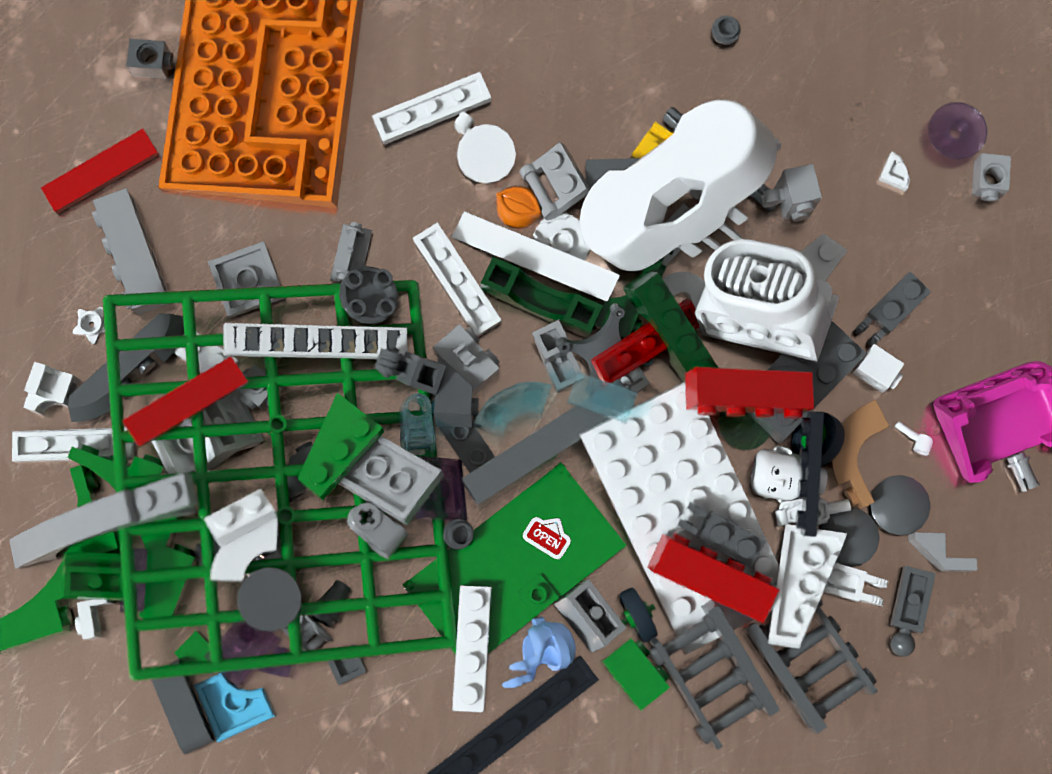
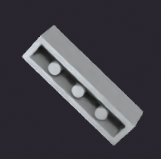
[92,188,168,315]

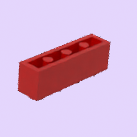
[685,367,814,419]
[647,533,780,623]

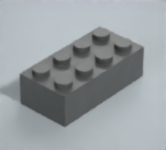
[746,321,867,444]

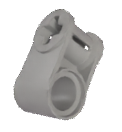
[347,503,408,559]
[281,615,332,651]

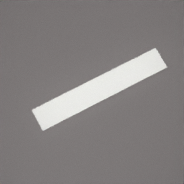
[452,212,620,301]

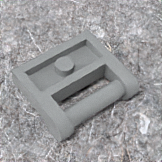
[519,142,590,221]

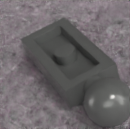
[431,399,495,473]
[890,566,936,657]

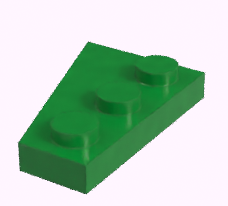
[298,392,384,501]

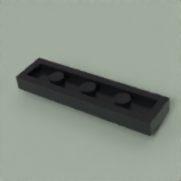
[796,412,824,537]

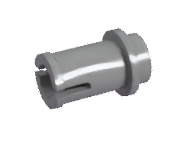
[1007,451,1040,492]

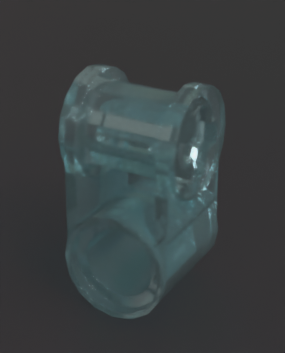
[399,393,435,452]

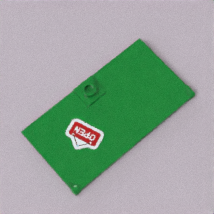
[402,462,627,655]

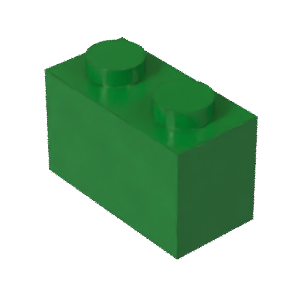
[601,638,670,711]

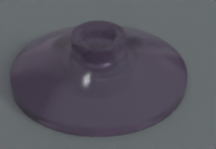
[928,102,987,160]

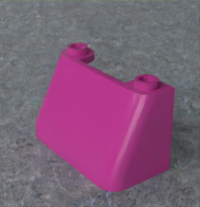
[933,361,1052,483]

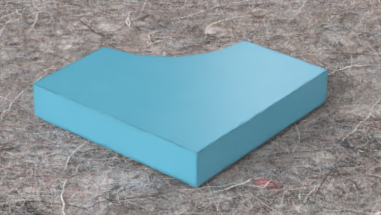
[194,672,276,742]

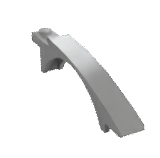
[9,473,197,569]

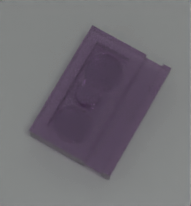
[204,621,280,687]

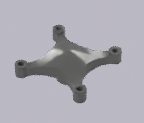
[556,303,653,397]

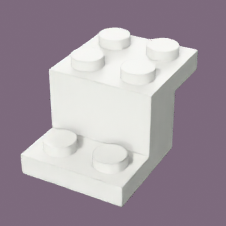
[152,390,264,474]

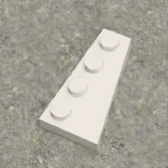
[768,524,847,649]

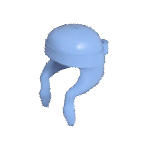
[502,617,576,688]

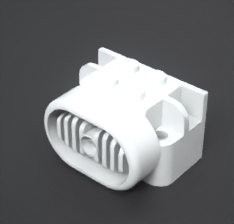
[695,239,839,362]

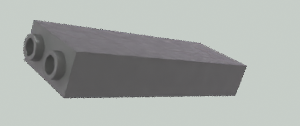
[462,379,636,510]

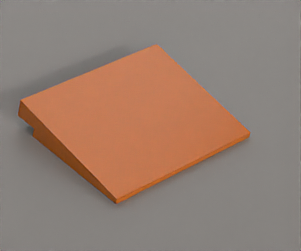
[158,0,364,208]

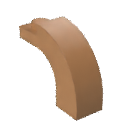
[827,400,890,509]

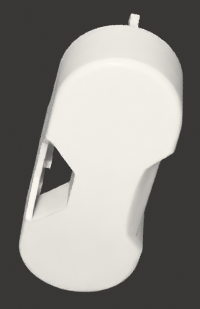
[580,100,782,271]

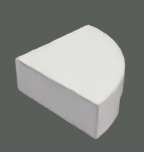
[879,152,910,191]

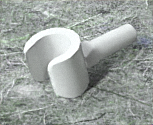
[454,112,474,134]
[895,421,933,456]

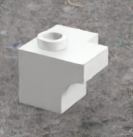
[23,362,80,415]

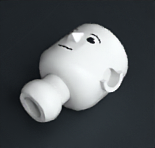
[751,446,828,503]

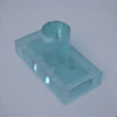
[567,372,637,424]

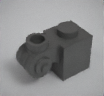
[374,347,446,395]

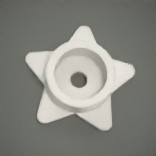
[72,307,105,344]

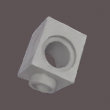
[972,153,1011,201]

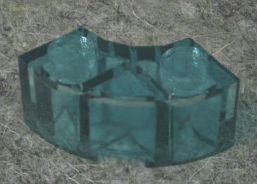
[474,382,552,437]

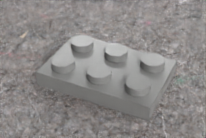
[338,436,444,525]

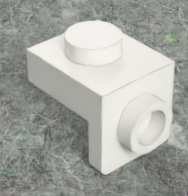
[75,599,115,640]

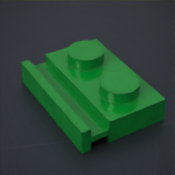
[61,551,124,601]

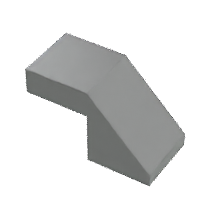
[532,320,585,393]
[908,533,977,572]

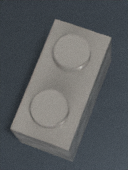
[554,579,627,653]

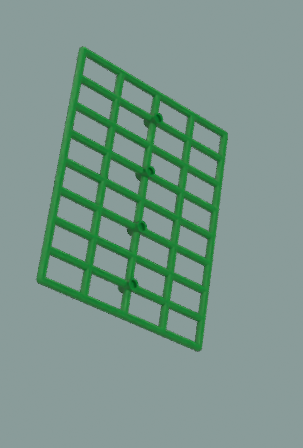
[103,280,457,681]

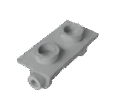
[330,222,372,283]

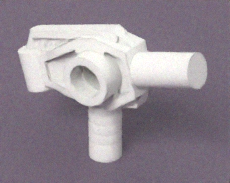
[775,496,851,526]

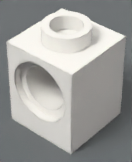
[852,344,904,393]

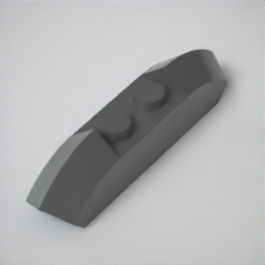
[68,313,184,422]

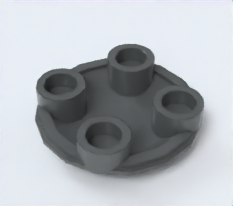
[339,266,398,324]
[870,475,931,535]
[820,507,880,567]

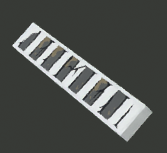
[223,323,408,359]

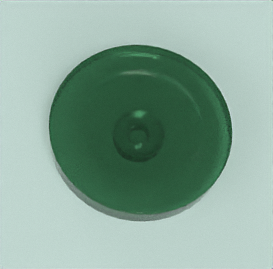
[718,411,770,450]

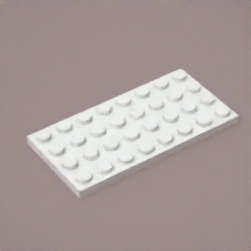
[579,381,779,654]

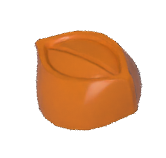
[496,185,541,228]

